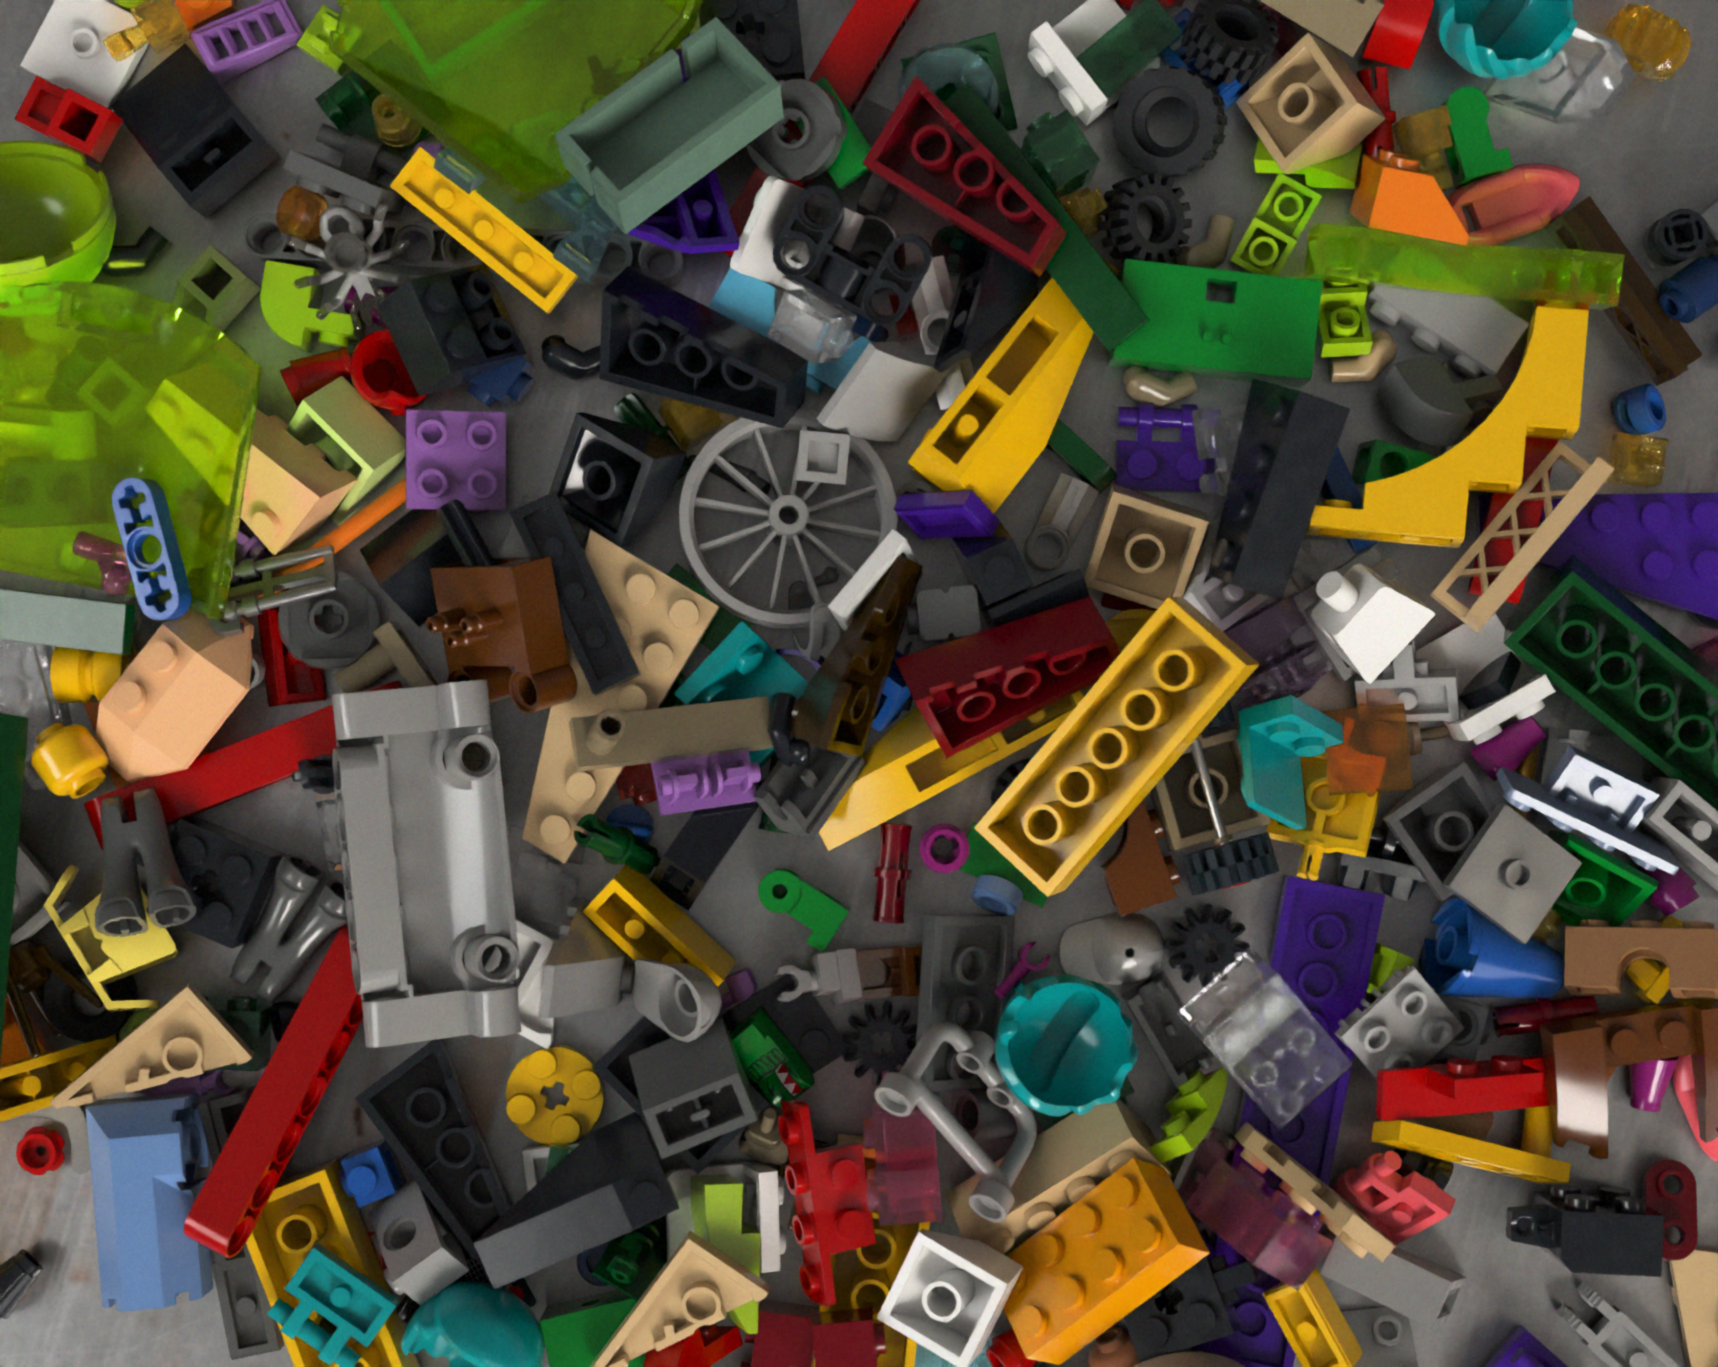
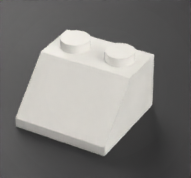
[877,1229,1024,1367]

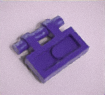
[1114,402,1217,494]

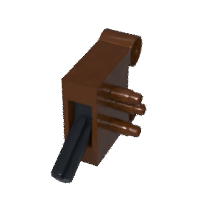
[426,499,577,714]

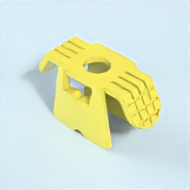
[43,864,178,1012]

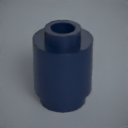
[1659,255,1718,323]

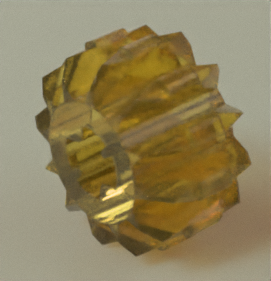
[1601,4,1693,82]

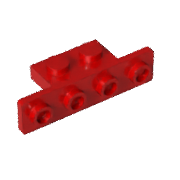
[1376,1055,1549,1121]
[778,1099,876,1307]

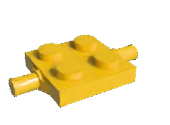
[1266,717,1388,881]

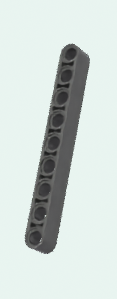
[243,213,686,288]

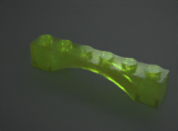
[1303,223,1625,310]

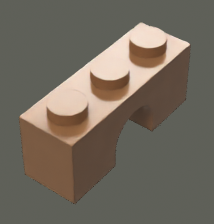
[1564,919,1718,999]

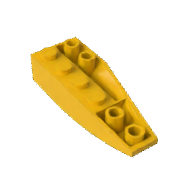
[907,259,1120,514]
[818,690,1084,851]

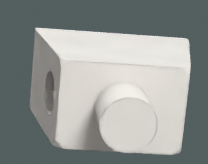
[1311,563,1435,684]

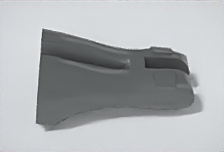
[95,788,196,937]
[229,854,347,1004]

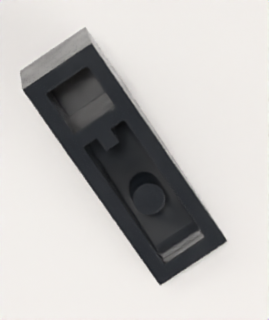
[933,242,1039,373]

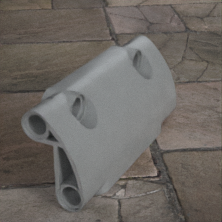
[332,680,521,1048]

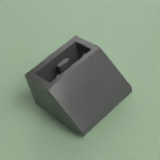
[628,1017,760,1159]

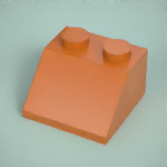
[1349,149,1469,246]

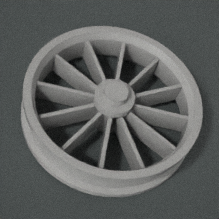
[679,408,898,629]

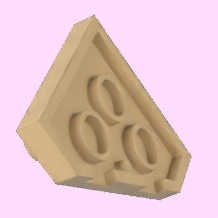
[1234,1121,1395,1262]

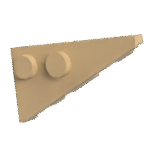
[50,983,254,1109]
[590,1231,770,1367]

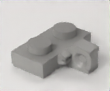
[1355,637,1461,724]

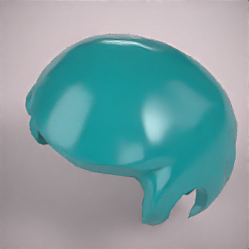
[1432,0,1578,80]
[995,974,1139,1116]
[401,1280,545,1367]

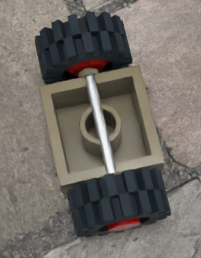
[1151,700,1280,895]

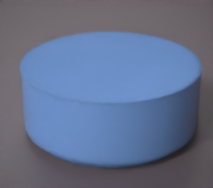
[971,875,1023,916]

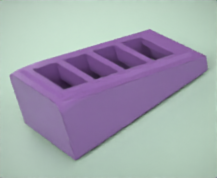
[190,0,304,84]

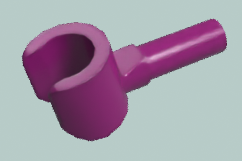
[994,941,1050,999]

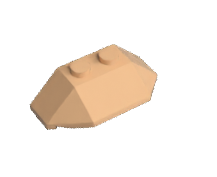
[95,604,254,782]

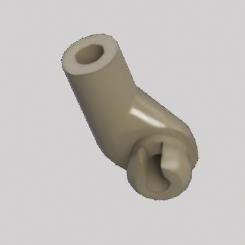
[1174,215,1235,269]
[1123,366,1198,408]

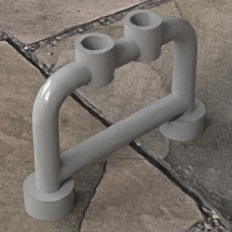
[874,1021,1037,1222]

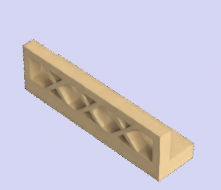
[1430,441,1615,633]

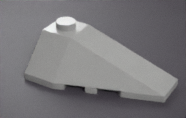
[538,896,635,1018]

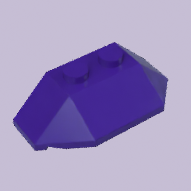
[627,169,740,254]

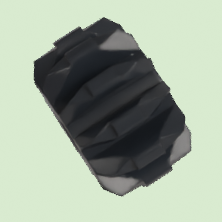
[1164,903,1250,988]
[841,1000,917,1085]

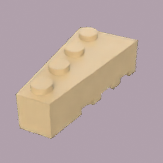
[945,1098,1174,1254]

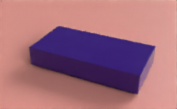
[893,490,1000,539]

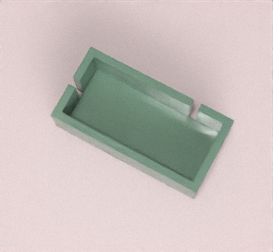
[555,17,784,234]

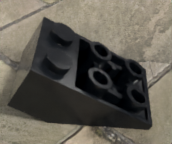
[110,43,280,218]

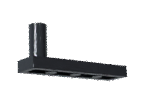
[509,491,642,696]

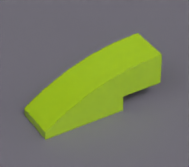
[690,1174,761,1334]

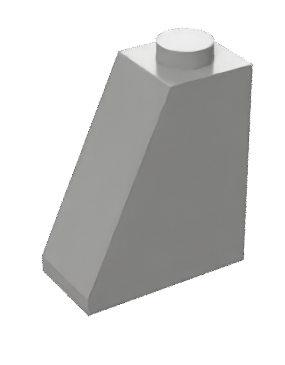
[1319,1232,1466,1329]

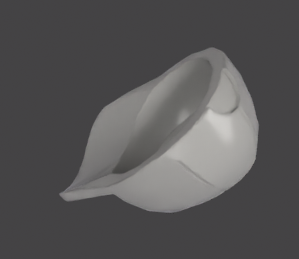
[1059,913,1165,986]
[633,958,722,1042]

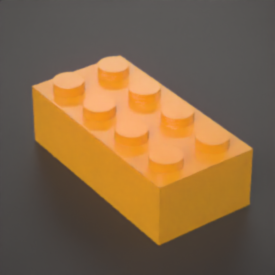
[1003,1158,1210,1365]

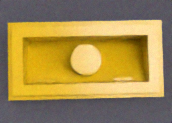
[1262,1266,1363,1367]

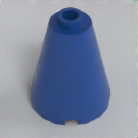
[1421,897,1565,999]

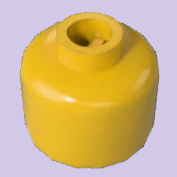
[30,722,109,799]

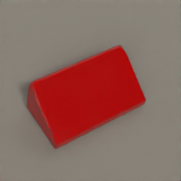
[257,607,326,707]

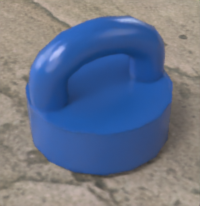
[1613,383,1666,437]
[606,804,654,844]

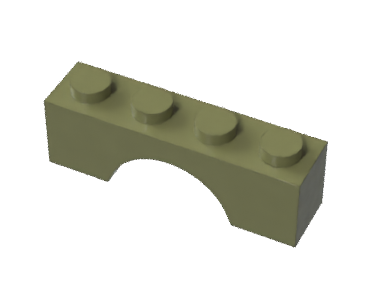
[77,244,261,433]

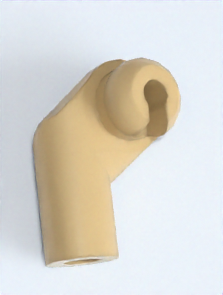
[1328,330,1397,382]

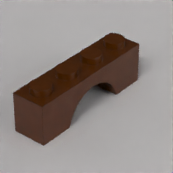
[1053,730,1180,916]

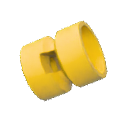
[50,641,138,703]

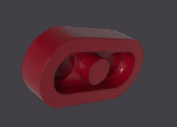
[1641,1160,1698,1261]

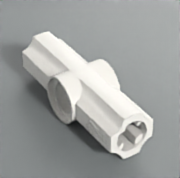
[903,255,975,410]

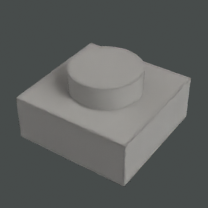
[796,430,850,485]

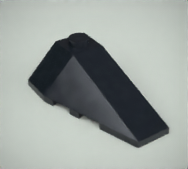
[473,1111,680,1290]

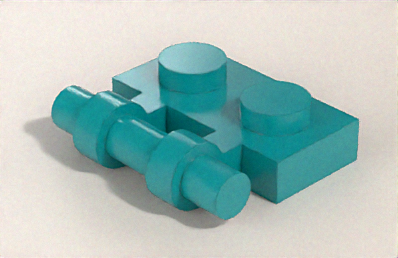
[267,1243,400,1367]

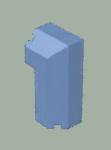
[86,1091,213,1312]

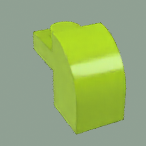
[260,260,367,354]

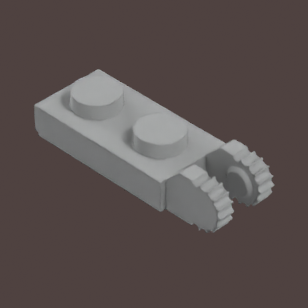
[1555,1281,1680,1367]

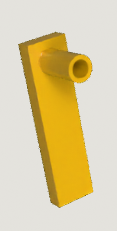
[390,147,580,314]
[1371,1106,1571,1184]

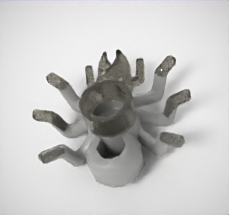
[286,201,414,330]

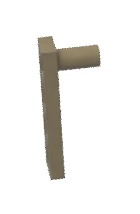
[334,621,508,786]
[569,696,773,772]

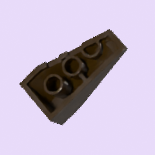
[791,556,923,757]

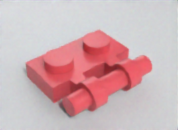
[1331,1151,1456,1246]

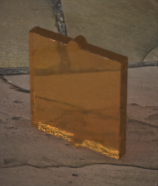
[1321,703,1413,797]

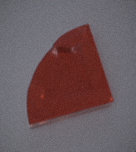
[888,294,918,343]

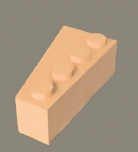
[146,362,358,556]

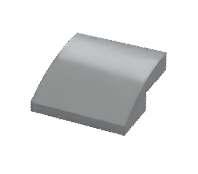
[816,342,951,441]

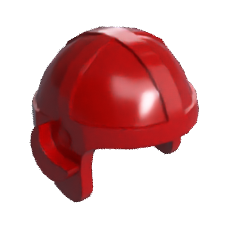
[349,330,429,415]

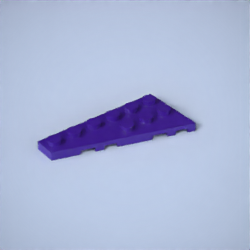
[1475,493,1718,622]

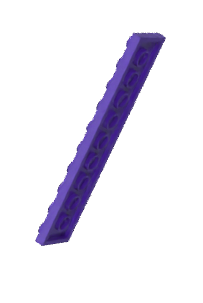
[1192,875,1385,1367]

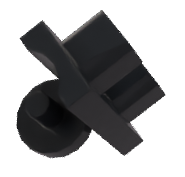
[1336,820,1426,901]

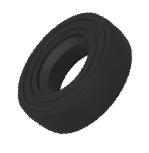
[44,956,137,1042]

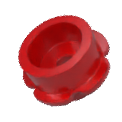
[16,1126,65,1175]

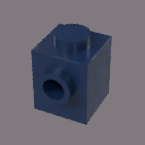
[466,357,535,408]

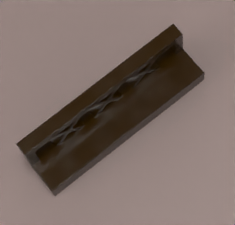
[1545,196,1703,386]

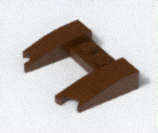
[1539,999,1718,1159]

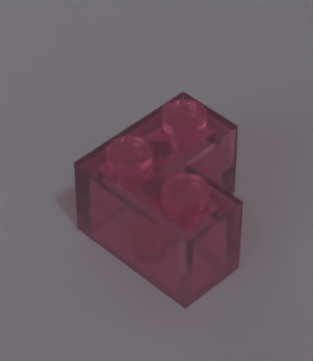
[863,1103,942,1226]
[1185,1158,1334,1290]

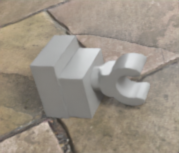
[773,948,862,1005]

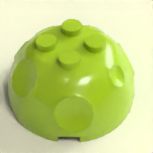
[0,140,116,316]

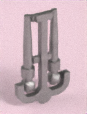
[199,545,338,636]

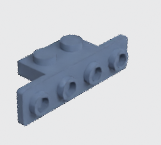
[1496,745,1680,875]

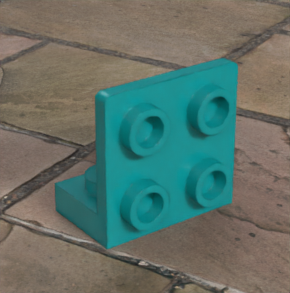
[674,621,809,768]
[1237,695,1344,830]

